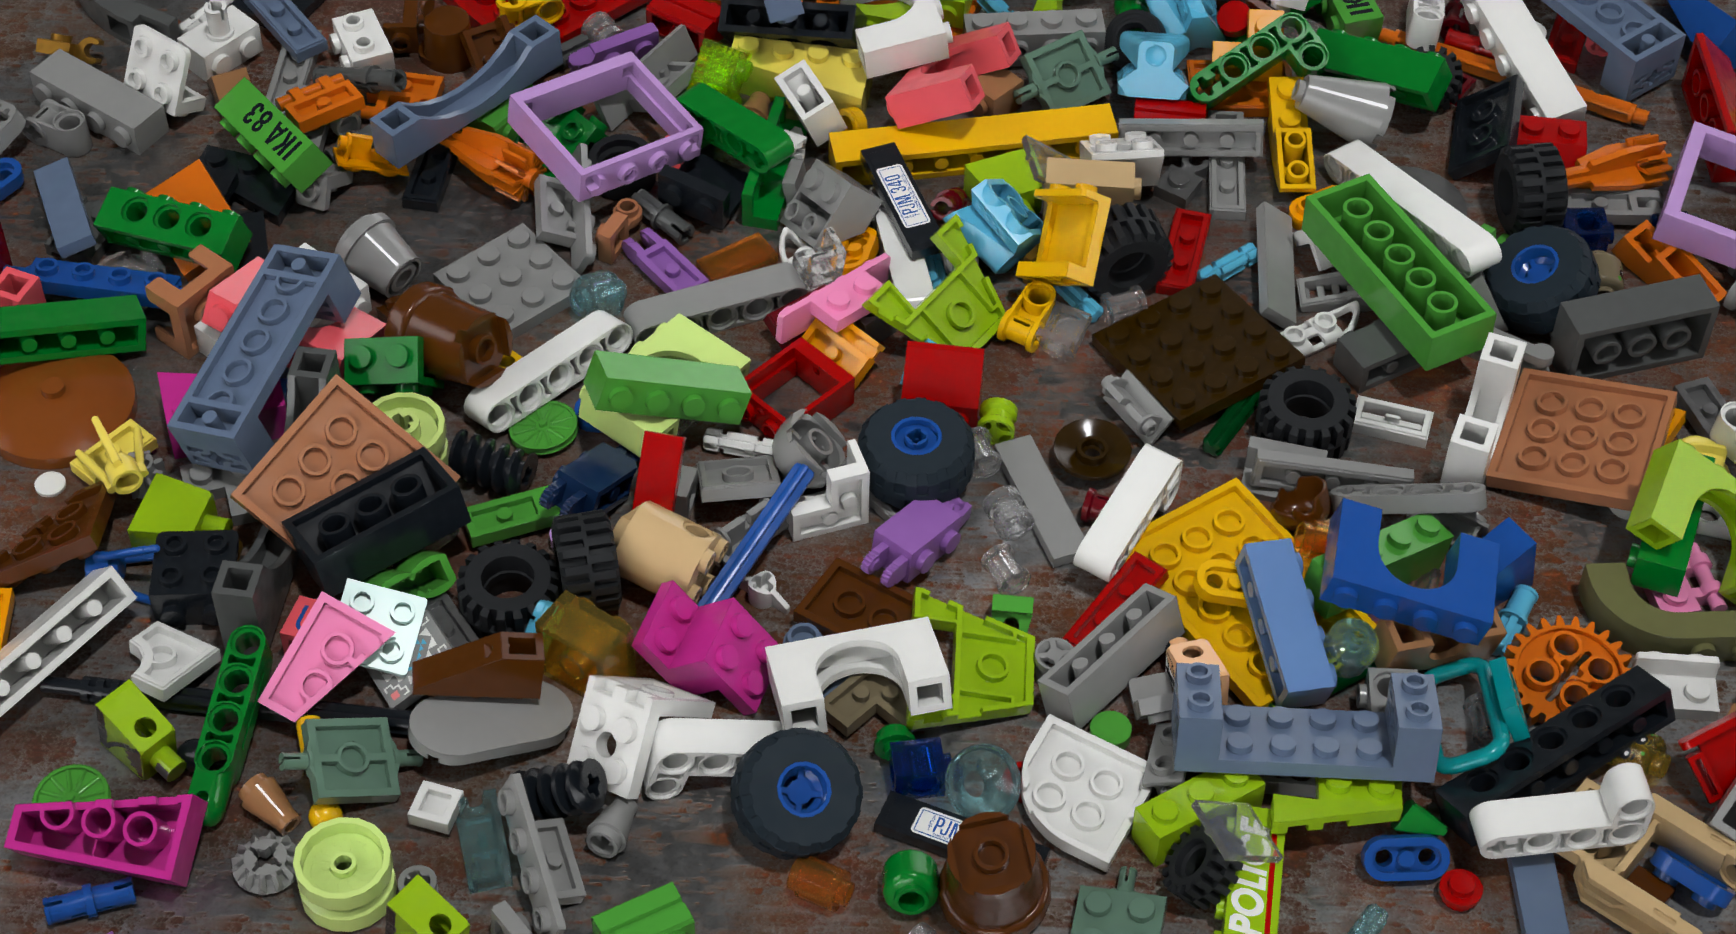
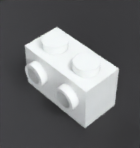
[329,8,395,69]

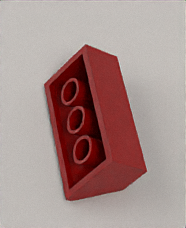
[1681,33,1736,183]

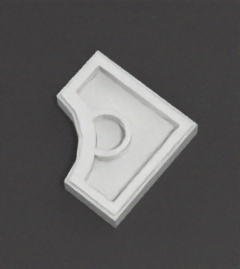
[129,621,221,702]

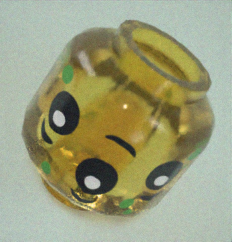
[1607,733,1671,785]

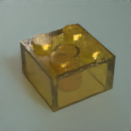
[535,590,636,698]

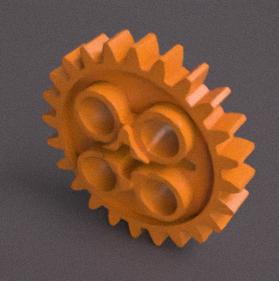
[1503,615,1632,727]

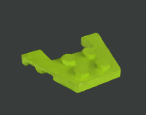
[862,214,1006,348]
[906,587,1035,730]
[1271,706,1403,834]

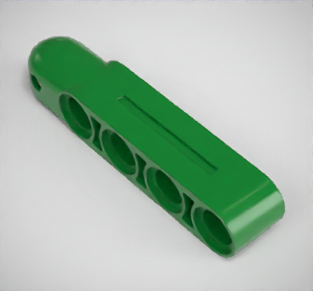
[188,625,273,827]

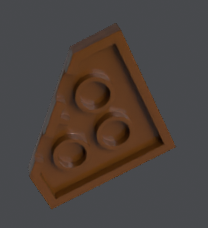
[0,481,118,588]

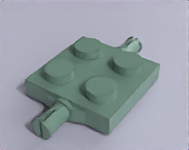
[1013,29,1119,110]
[278,717,423,805]
[1071,866,1167,934]

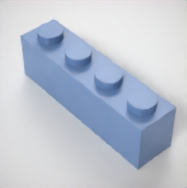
[1234,538,1337,708]

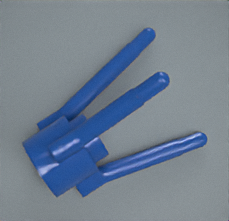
[85,544,160,605]

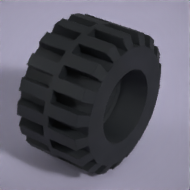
[1493,142,1568,235]
[1087,202,1174,301]
[1254,365,1357,459]
[551,509,622,618]
[456,539,562,639]

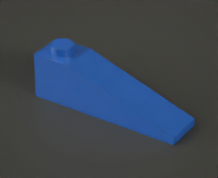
[1667,0,1736,69]

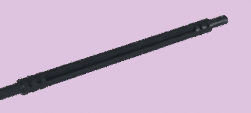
[40,676,412,735]

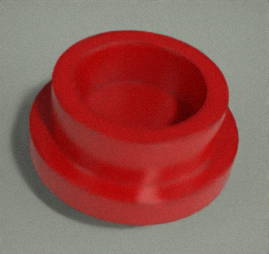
[1438,869,1483,911]

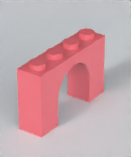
[885,22,1021,129]
[201,256,386,380]

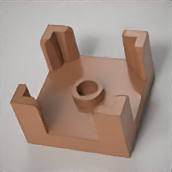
[145,244,235,360]

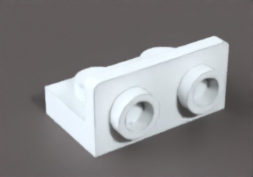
[1631,651,1720,721]

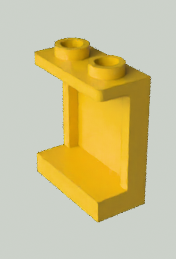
[1015,183,1111,287]

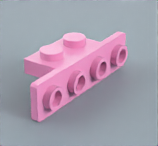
[775,253,891,344]

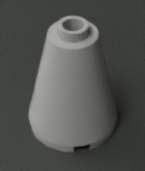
[1291,74,1396,150]

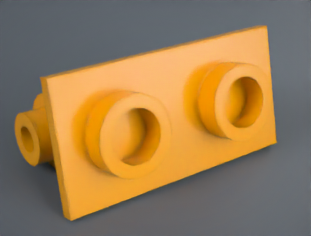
[333,132,409,177]

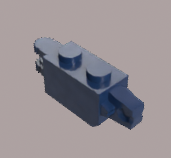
[539,442,640,516]

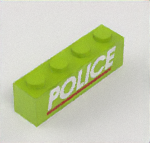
[1213,804,1285,934]

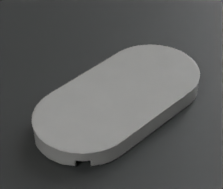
[408,681,573,766]

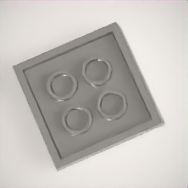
[433,223,590,339]

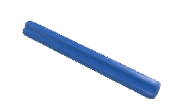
[697,463,814,606]

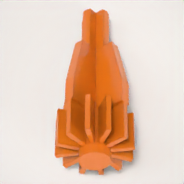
[439,127,547,202]
[1565,133,1673,191]

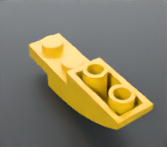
[1267,77,1316,193]

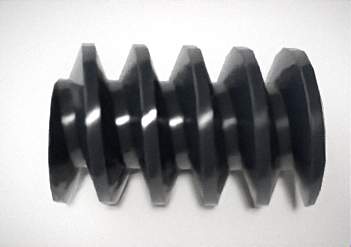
[448,429,538,496]
[513,758,607,821]

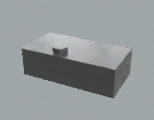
[1549,274,1720,379]

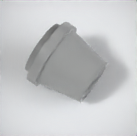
[334,212,422,298]

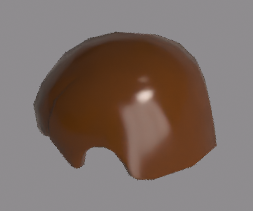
[1270,476,1330,532]

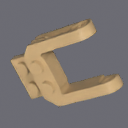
[1557,778,1736,934]

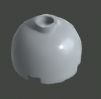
[772,409,847,489]

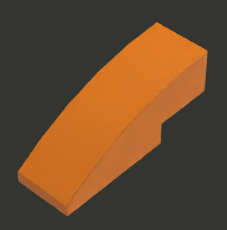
[1611,220,1728,303]

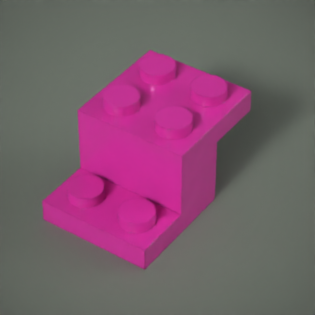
[631,580,778,716]

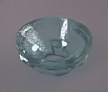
[945,743,1021,818]

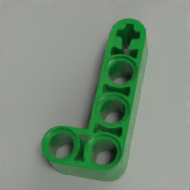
[1187,12,1329,111]
[676,82,794,174]

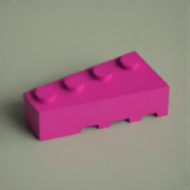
[4,794,208,887]

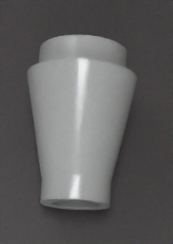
[586,795,638,858]

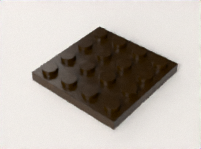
[1092,274,1305,431]

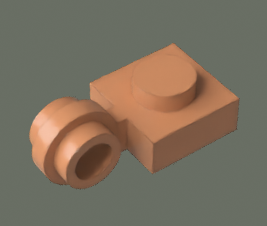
[595,198,643,265]

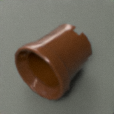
[384,281,513,388]
[939,812,1051,934]

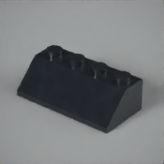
[281,447,472,597]

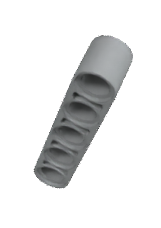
[623,262,808,344]

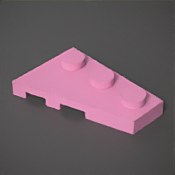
[257,591,396,722]

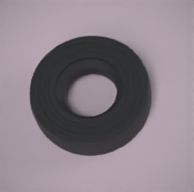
[1104,9,1166,69]

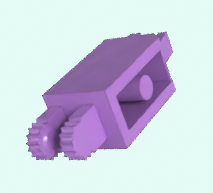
[861,497,972,588]

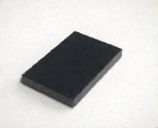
[1447,74,1524,181]

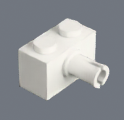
[177,0,263,82]

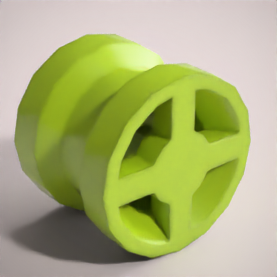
[976,397,1018,445]

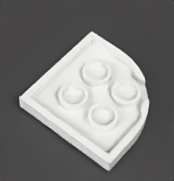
[1020,714,1155,873]

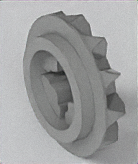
[231,830,297,895]

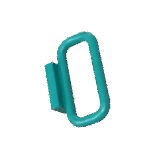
[1424,656,1531,775]

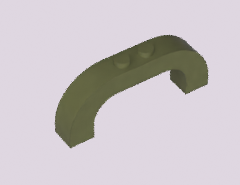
[1578,562,1736,662]

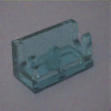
[456,788,513,894]

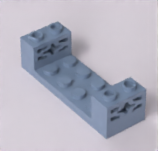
[1541,0,1686,102]
[167,244,361,475]
[1171,662,1443,783]

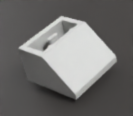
[1079,131,1164,186]

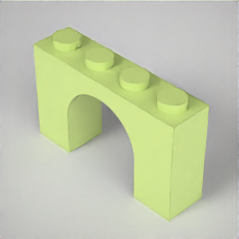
[578,313,751,457]

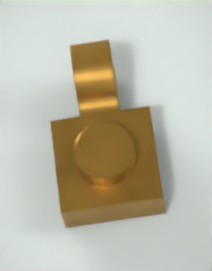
[35,33,104,65]

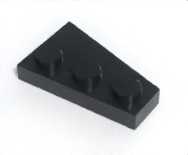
[199,145,296,227]

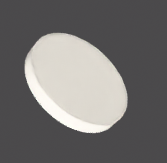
[34,471,66,497]

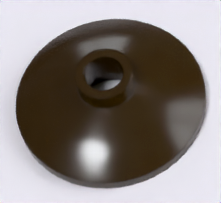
[1053,418,1132,481]

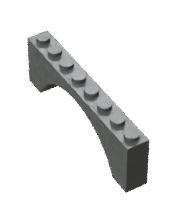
[211,346,341,655]

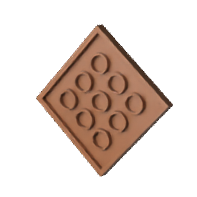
[1486,367,1677,511]
[230,374,461,582]

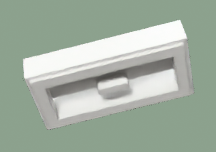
[1352,395,1434,449]

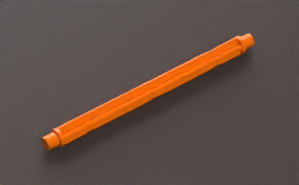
[1378,27,1650,126]

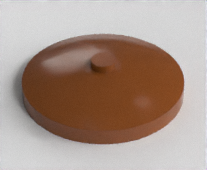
[0,354,138,470]

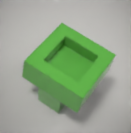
[992,594,1034,633]

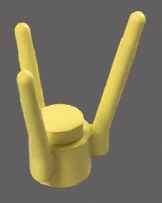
[75,416,149,495]

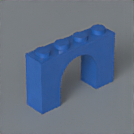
[1319,498,1500,646]

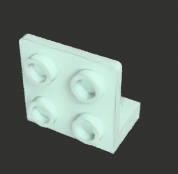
[341,578,427,677]

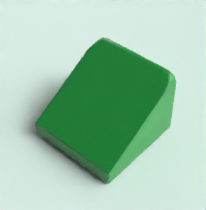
[1390,799,1448,836]

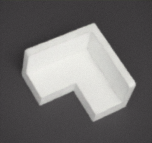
[785,439,870,542]

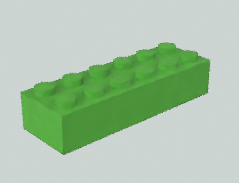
[1302,174,1497,371]

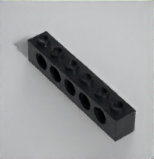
[1434,665,1676,847]

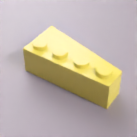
[728,35,873,114]

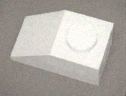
[774,59,848,147]

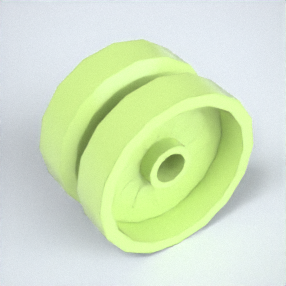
[372,392,449,465]
[293,817,397,932]

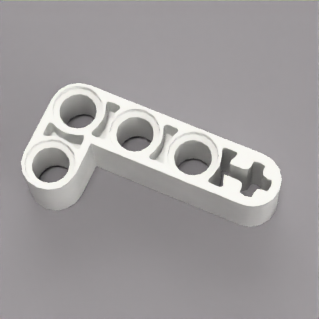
[1073,443,1183,583]
[643,718,783,801]
[1469,762,1655,859]

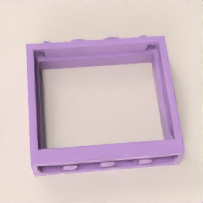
[507,51,704,202]
[1652,121,1736,269]

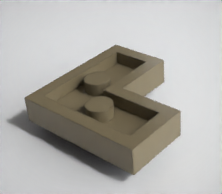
[824,674,915,737]

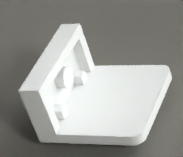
[124,24,206,117]

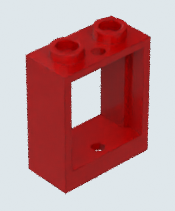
[742,337,855,439]

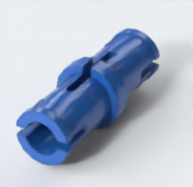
[42,876,137,926]

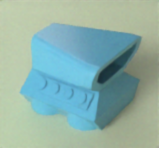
[1145,0,1226,52]
[1117,31,1190,100]
[942,179,1044,274]

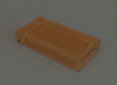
[696,232,778,282]

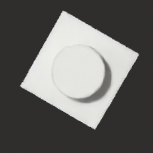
[407,780,465,835]

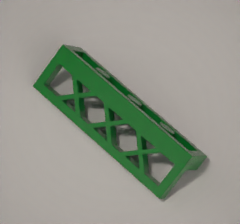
[741,96,809,231]

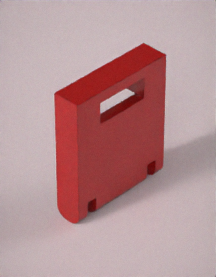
[1678,711,1736,812]

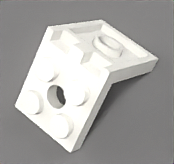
[567,675,716,799]

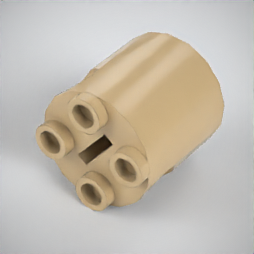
[613,500,730,604]

